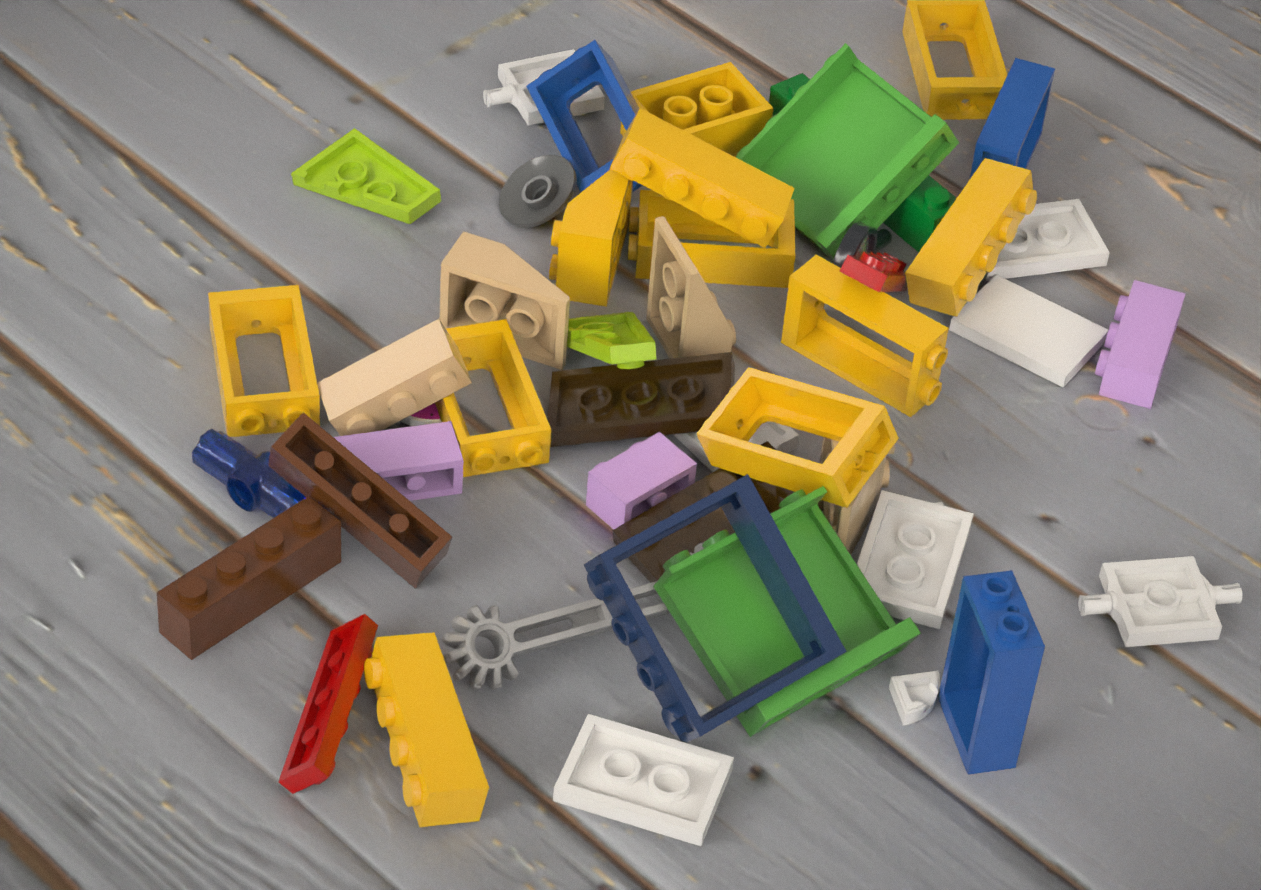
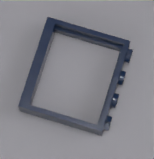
[584,474,847,743]

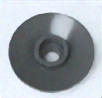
[499,155,577,227]

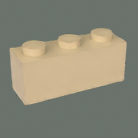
[317,319,472,436]

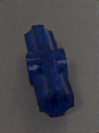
[192,428,306,518]

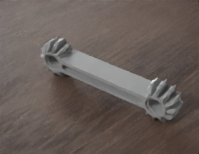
[442,542,704,691]

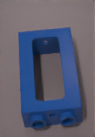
[526,40,643,193]
[970,58,1055,179]
[938,570,1045,775]

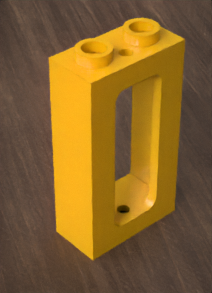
[902,0,1008,120]
[628,190,796,288]
[781,254,949,417]
[208,285,320,438]
[435,319,551,477]
[696,367,899,508]

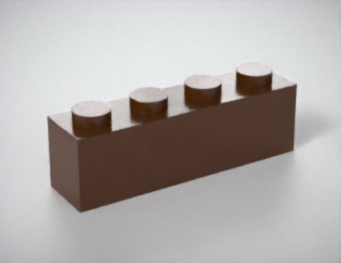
[268,412,452,589]
[157,496,341,660]

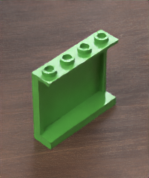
[736,43,959,261]
[653,486,921,737]

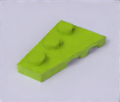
[291,128,442,224]
[567,311,657,369]

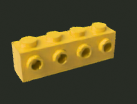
[610,108,795,248]
[905,158,1037,317]
[364,632,489,827]

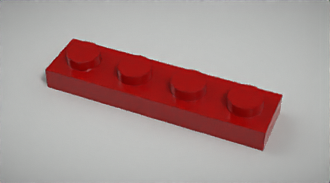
[839,251,907,292]
[278,614,379,794]

